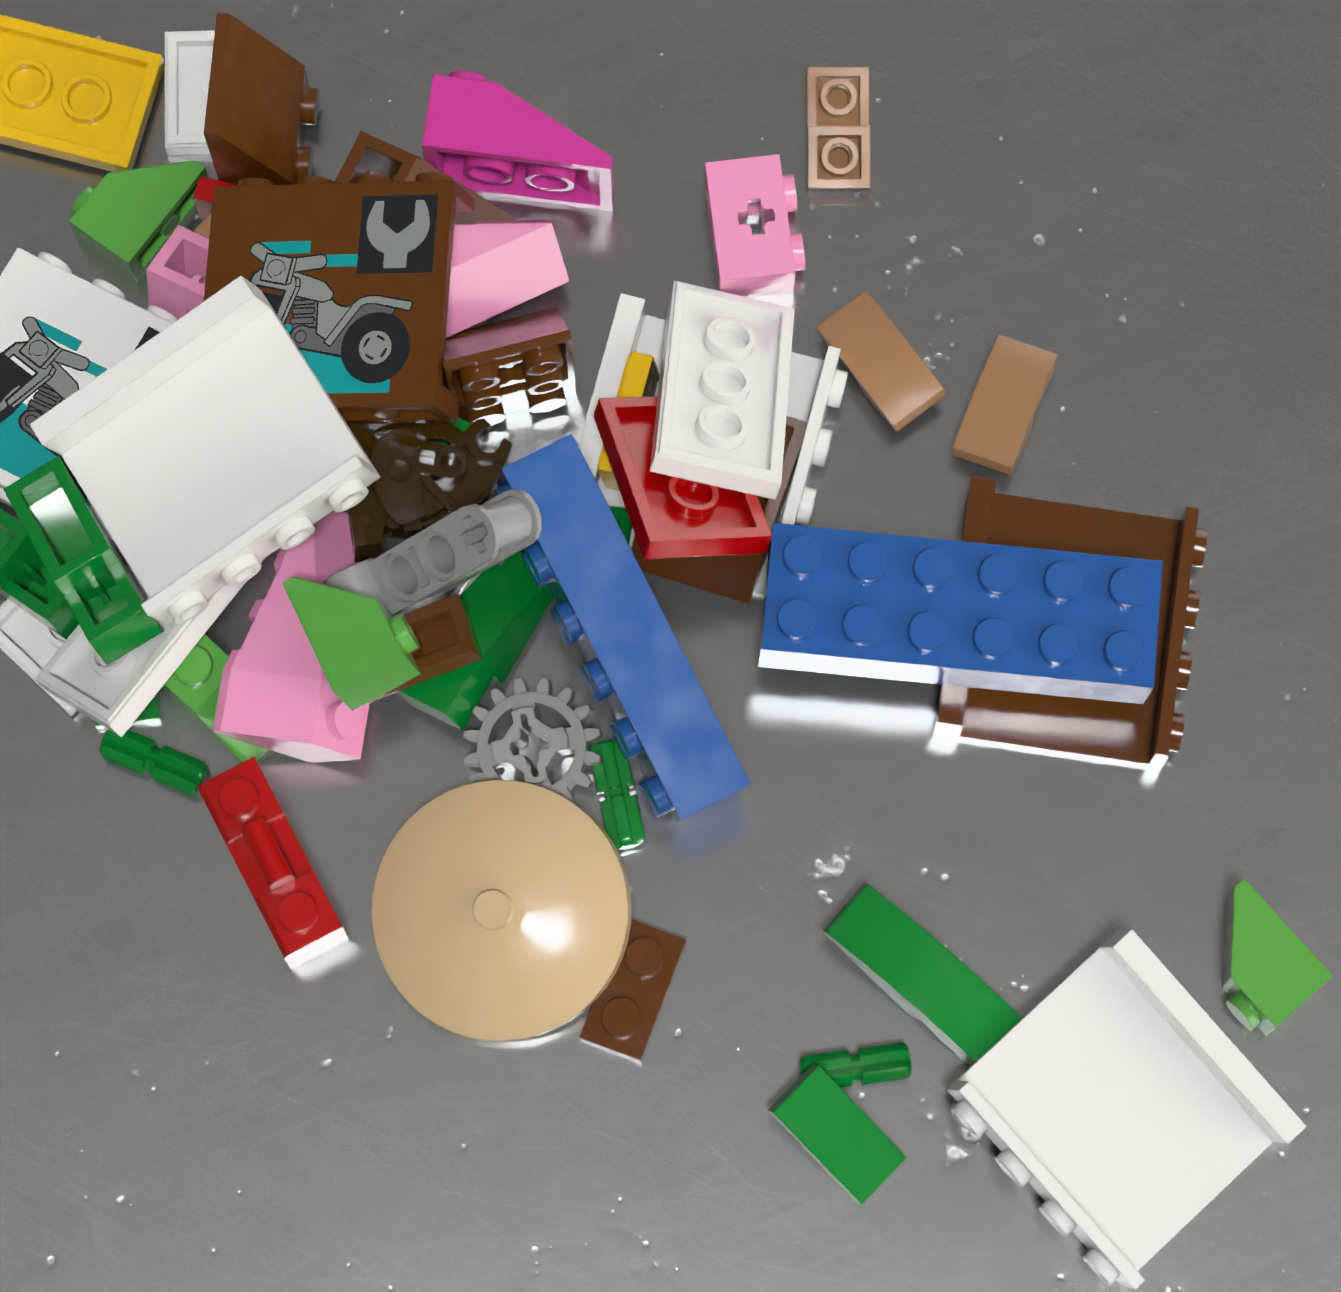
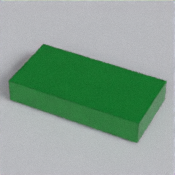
[768,1064,907,1205]

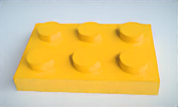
[0,14,165,172]

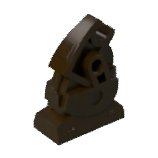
[346,418,513,563]

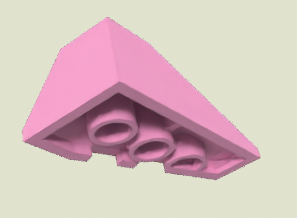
[445,220,569,338]
[212,510,370,763]

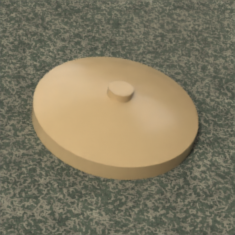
[371,780,632,1041]

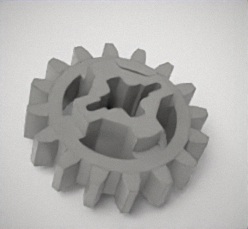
[463,678,603,803]

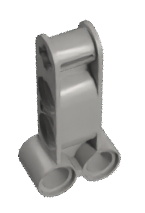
[323,488,542,617]

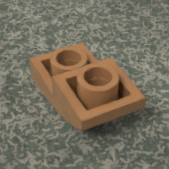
[807,67,870,189]
[816,291,947,432]
[952,334,1058,475]

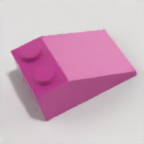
[422,71,614,211]

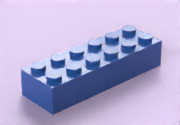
[492,433,751,825]
[758,523,1163,704]

